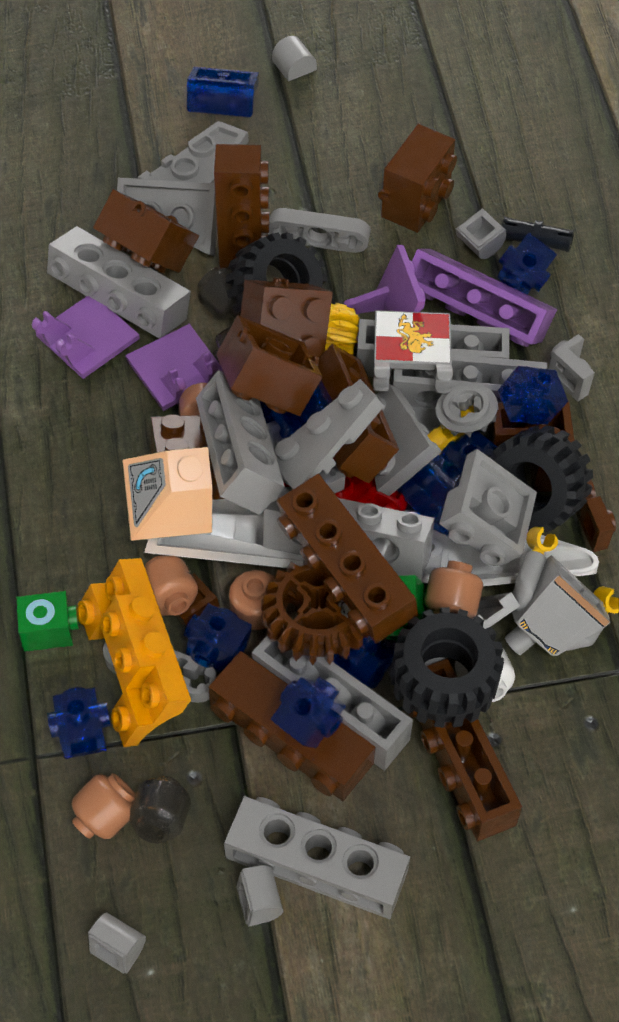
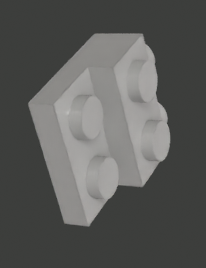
[439,449,537,567]

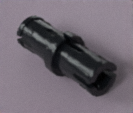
[502,217,574,253]

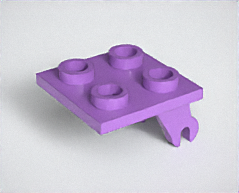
[344,245,425,346]
[32,296,140,379]
[126,324,222,411]

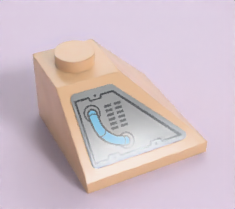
[122,447,212,541]

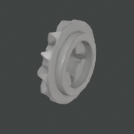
[436,383,499,438]

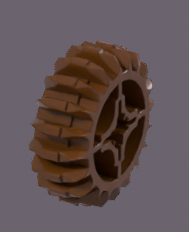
[261,560,369,666]

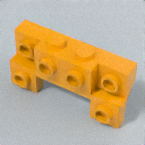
[77,558,191,747]

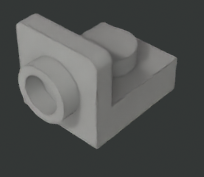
[547,334,595,402]

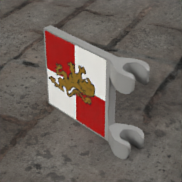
[373,310,453,394]

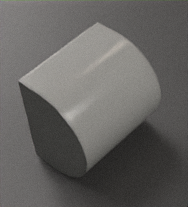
[272,36,317,81]
[456,208,506,259]
[236,865,283,927]
[88,912,146,974]

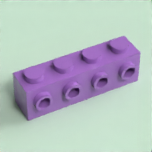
[412,249,557,347]

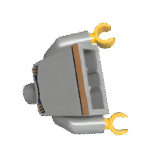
[505,527,619,656]

